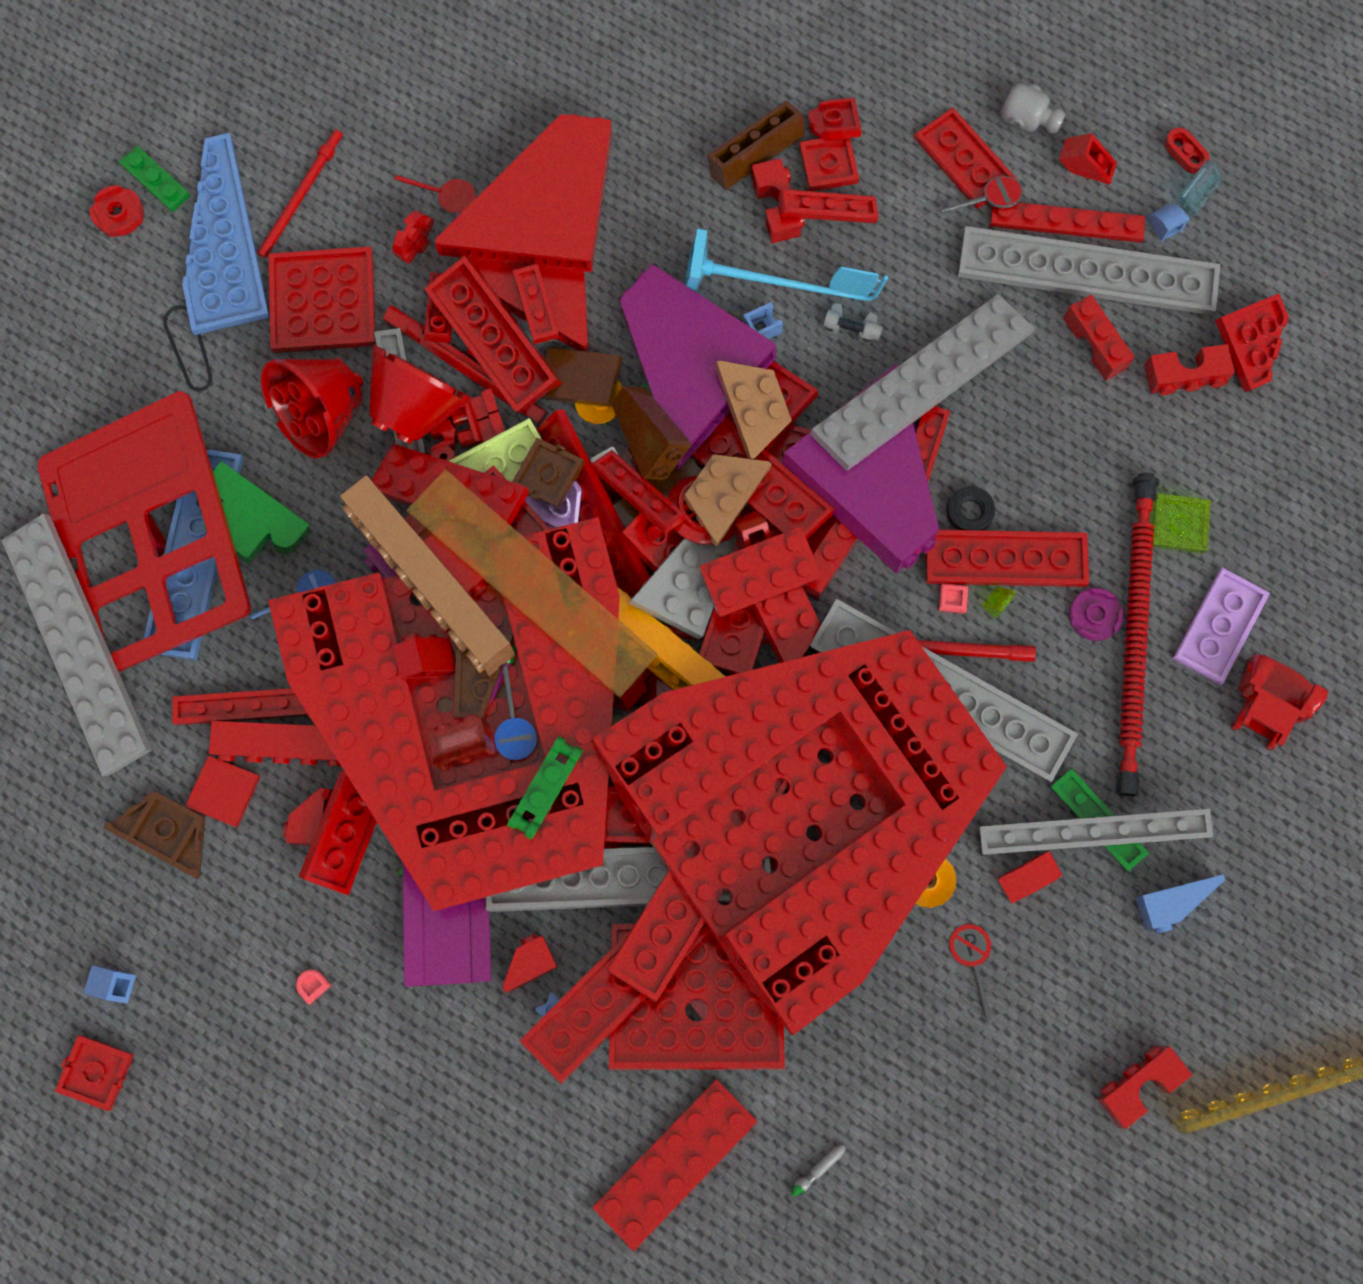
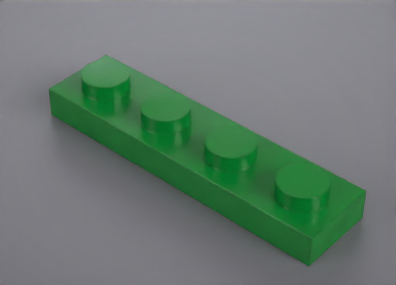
[1050,769,1149,872]

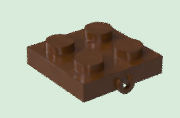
[512,438,585,510]

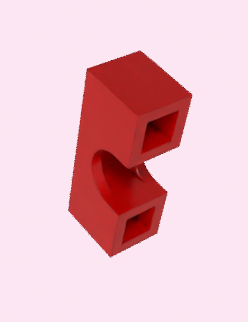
[751,158,805,244]
[1063,294,1135,381]
[1144,344,1235,396]
[1097,1045,1192,1129]

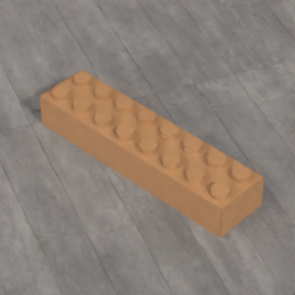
[340,475,515,676]

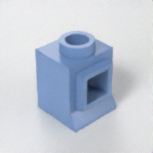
[743,302,783,339]

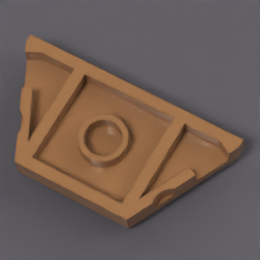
[714,361,792,459]
[684,454,772,547]

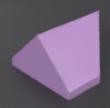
[525,481,582,527]

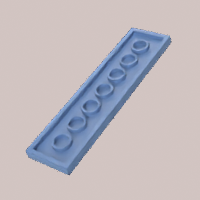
[143,449,244,661]

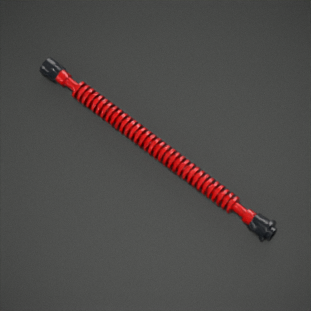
[1116,473,1160,797]

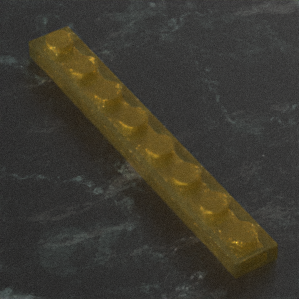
[1174,1057,1363,1134]

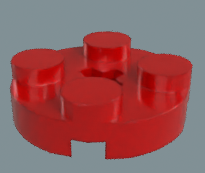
[89,185,144,237]
[393,210,434,264]

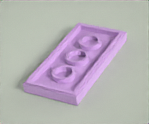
[1172,567,1270,685]

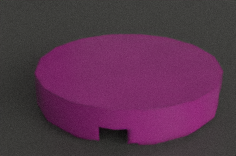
[1069,588,1124,641]

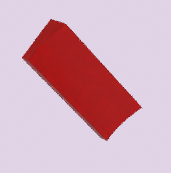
[424,256,563,414]

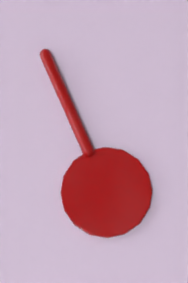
[394,175,476,213]

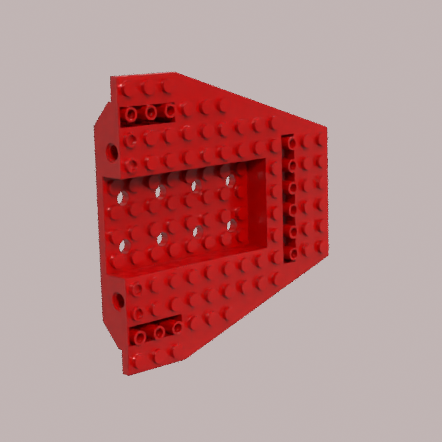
[268,517,620,911]
[591,630,1007,1035]

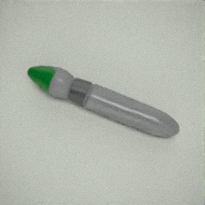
[791,1144,845,1197]

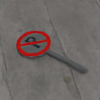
[949,924,991,1020]

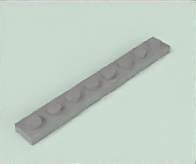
[979,809,1213,855]

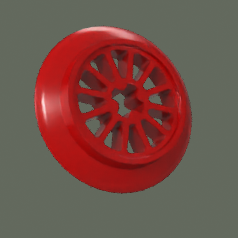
[667,475,743,545]

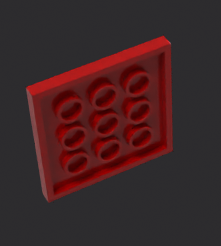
[269,247,376,353]

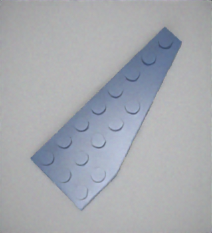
[182,133,270,335]

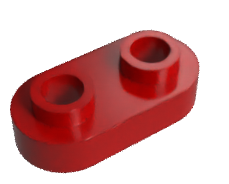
[1165,128,1210,174]

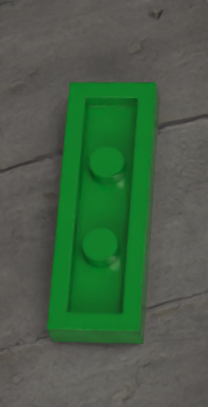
[119,145,190,212]

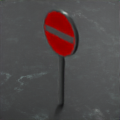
[939,176,1023,214]

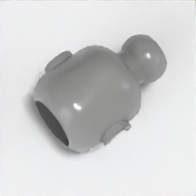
[1001,83,1066,133]

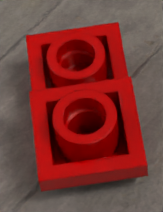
[998,850,1063,904]

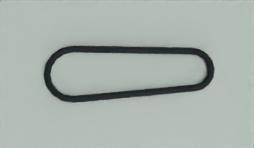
[163,305,213,392]

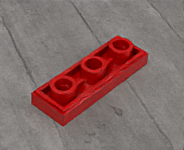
[424,272,452,343]

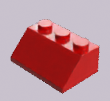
[802,515,859,601]

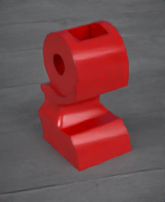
[428,420,458,461]

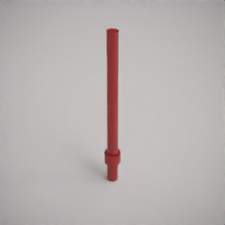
[257,129,343,259]

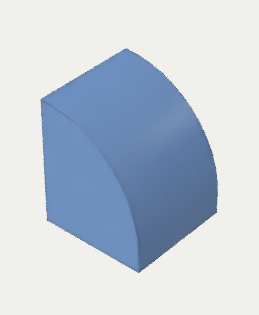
[1145,204,1190,241]
[83,965,136,1003]

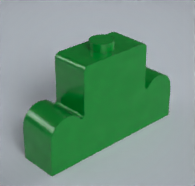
[204,461,310,564]

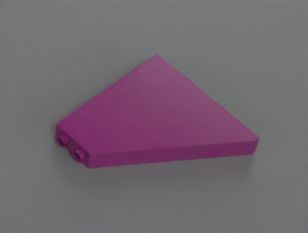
[620,264,776,471]
[782,364,939,574]

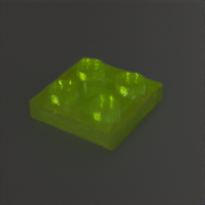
[1152,493,1211,554]

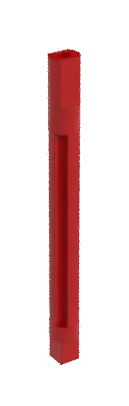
[383,305,549,423]

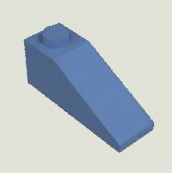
[1135,874,1225,934]

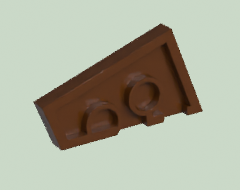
[454,634,514,719]

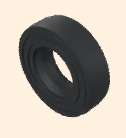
[947,486,995,531]

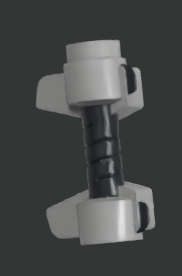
[823,303,883,344]

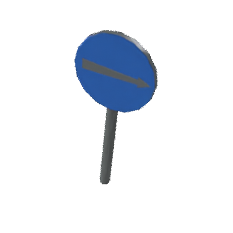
[494,665,537,760]

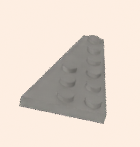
[628,505,747,639]

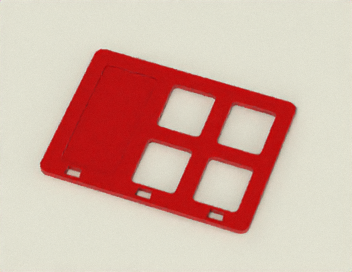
[37,391,251,672]

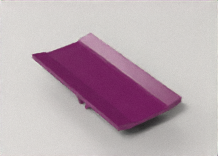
[403,864,491,987]

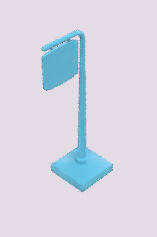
[685,229,888,301]

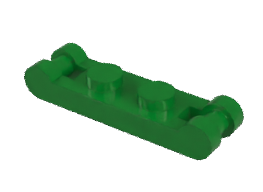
[507,736,584,840]

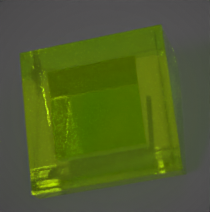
[981,587,1016,618]

